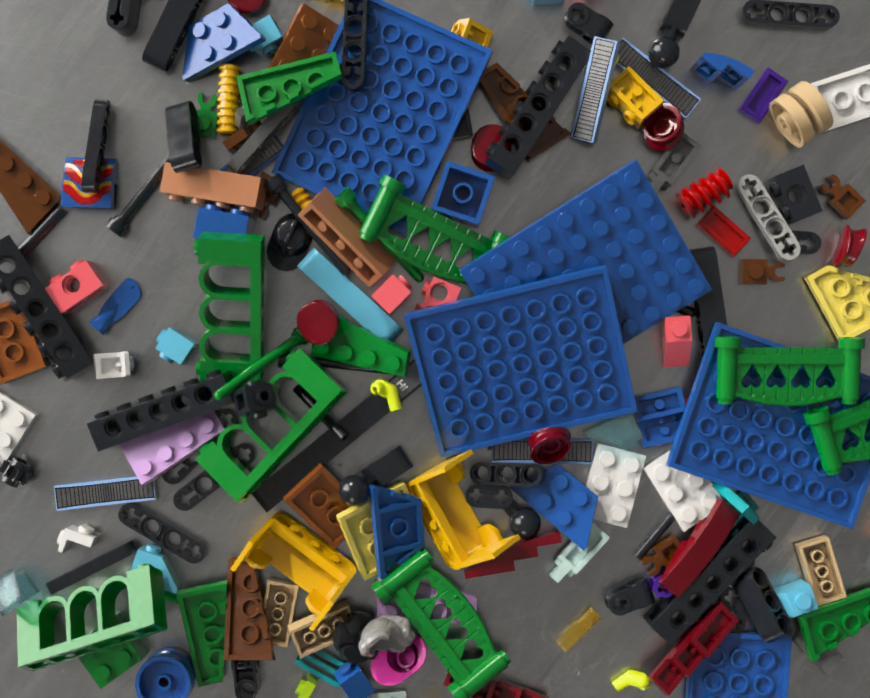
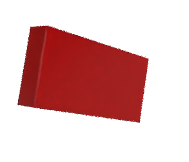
[696,206,751,257]

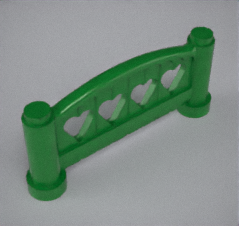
[359,174,510,292]
[715,336,865,407]
[803,400,870,475]
[370,549,511,698]

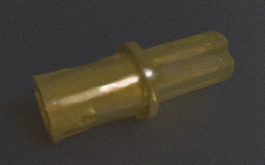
[557,607,602,652]

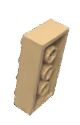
[794,535,847,606]
[264,578,300,648]
[287,600,351,659]

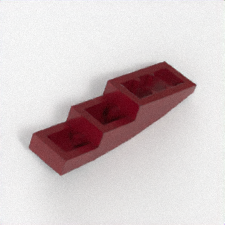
[658,499,740,597]
[464,529,562,579]
[647,602,739,696]
[443,672,549,698]

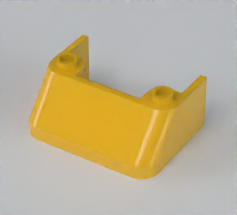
[406,450,521,570]
[230,512,356,631]

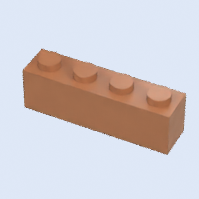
[160,162,267,214]
[298,187,396,287]

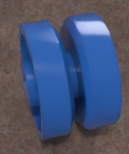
[135,647,197,698]

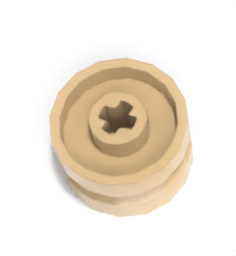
[769,81,833,148]

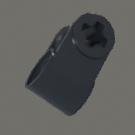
[564,2,614,45]
[604,577,656,616]
[231,660,261,698]

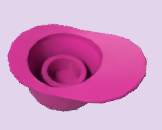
[371,635,427,686]

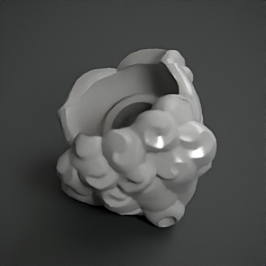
[358,614,416,657]

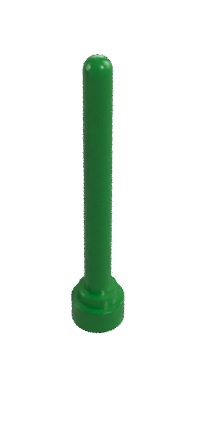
[334,187,424,282]
[214,326,309,401]

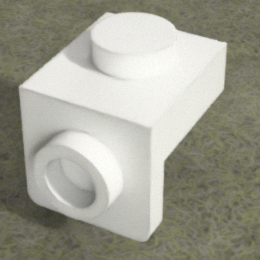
[93,351,134,379]
[57,525,101,553]

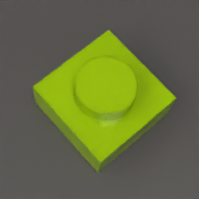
[295,674,318,698]

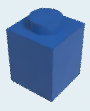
[333,662,375,698]

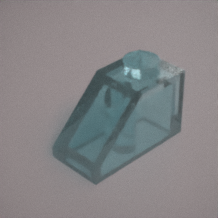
[582,413,643,450]
[0,567,40,617]

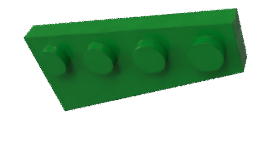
[176,580,227,687]

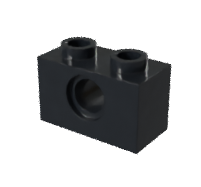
[769,164,823,225]

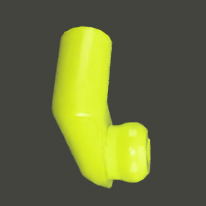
[370,380,402,412]
[612,670,651,693]

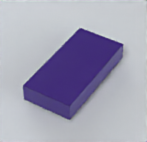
[738,67,789,124]

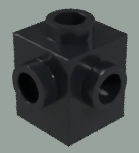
[232,380,276,419]

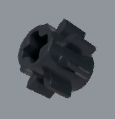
[0,456,33,488]

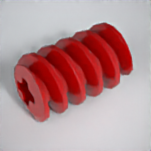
[676,168,733,219]

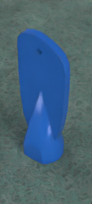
[89,278,141,335]

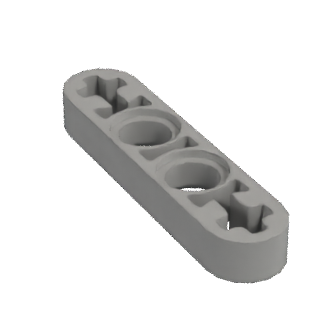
[737,174,801,263]

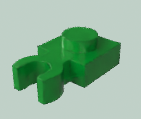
[196,93,219,139]

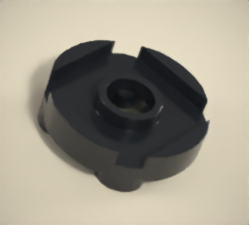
[333,611,378,664]

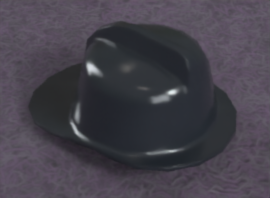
[266,213,313,271]

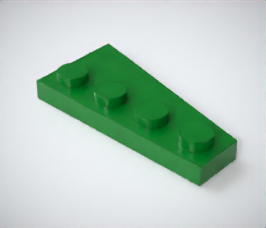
[236,51,342,126]
[311,315,411,377]
[797,587,870,662]

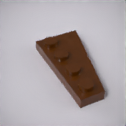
[479,63,571,161]
[0,139,61,235]
[224,557,276,661]

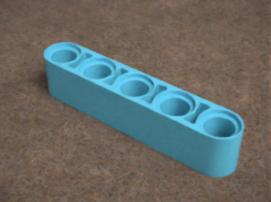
[297,248,404,342]

